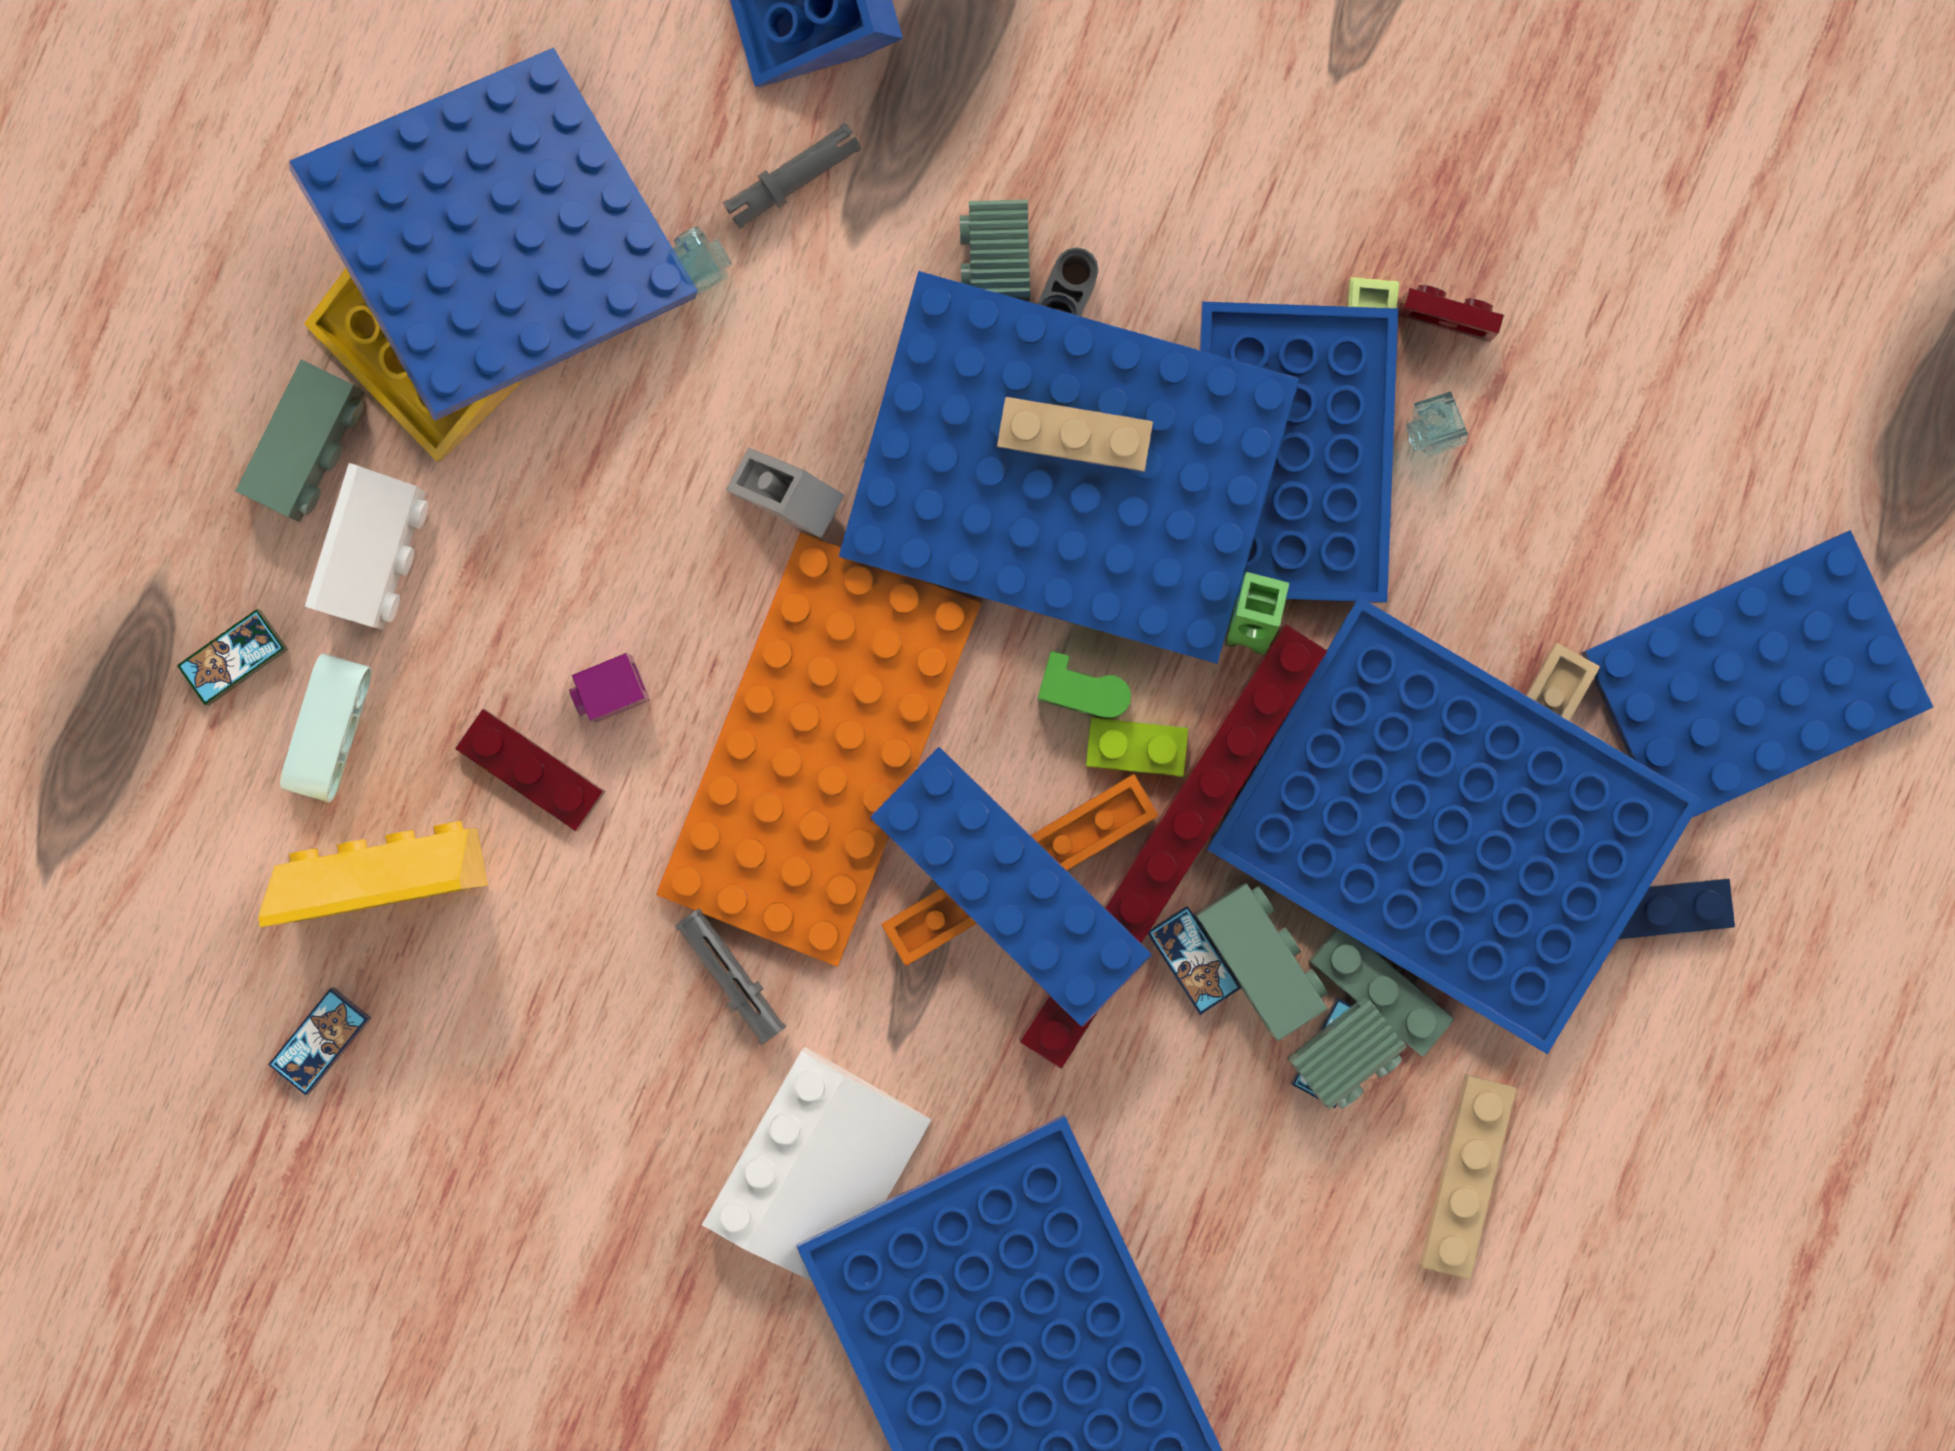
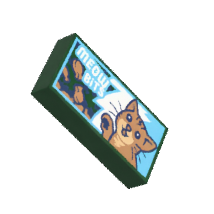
[177,609,289,706]

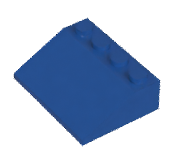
[730,0,903,87]

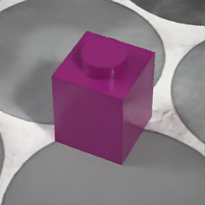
[569,653,650,723]

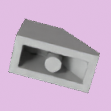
[726,447,844,538]

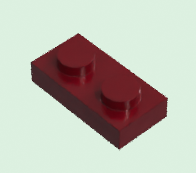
[1398,285,1504,342]

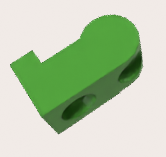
[1225,572,1289,655]
[1037,651,1131,719]

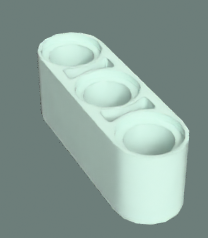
[280,653,371,803]

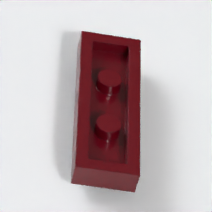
[455,709,606,831]

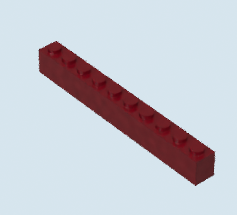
[1019,624,1328,1069]

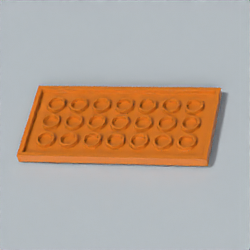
[656,532,982,967]

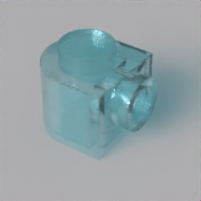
[669,226,732,296]
[1406,391,1468,457]

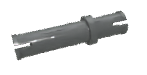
[723,123,861,229]
[675,908,787,1045]

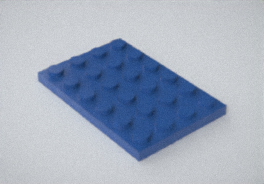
[1199,301,1398,603]
[1581,530,1934,818]

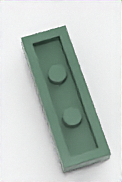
[1308,928,1455,1057]

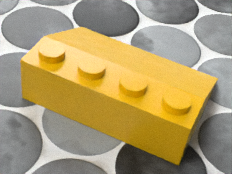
[304,268,524,462]
[258,821,488,927]

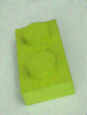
[1086,717,1189,777]

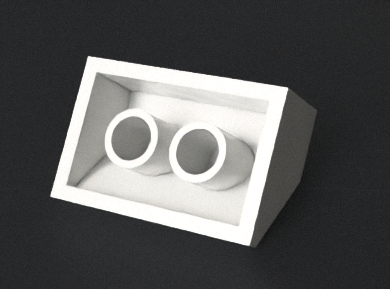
[304,463,428,630]

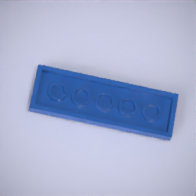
[870,747,1152,1027]

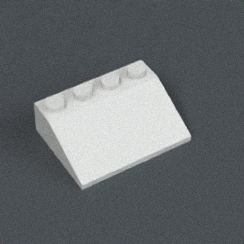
[702,1047,932,1281]

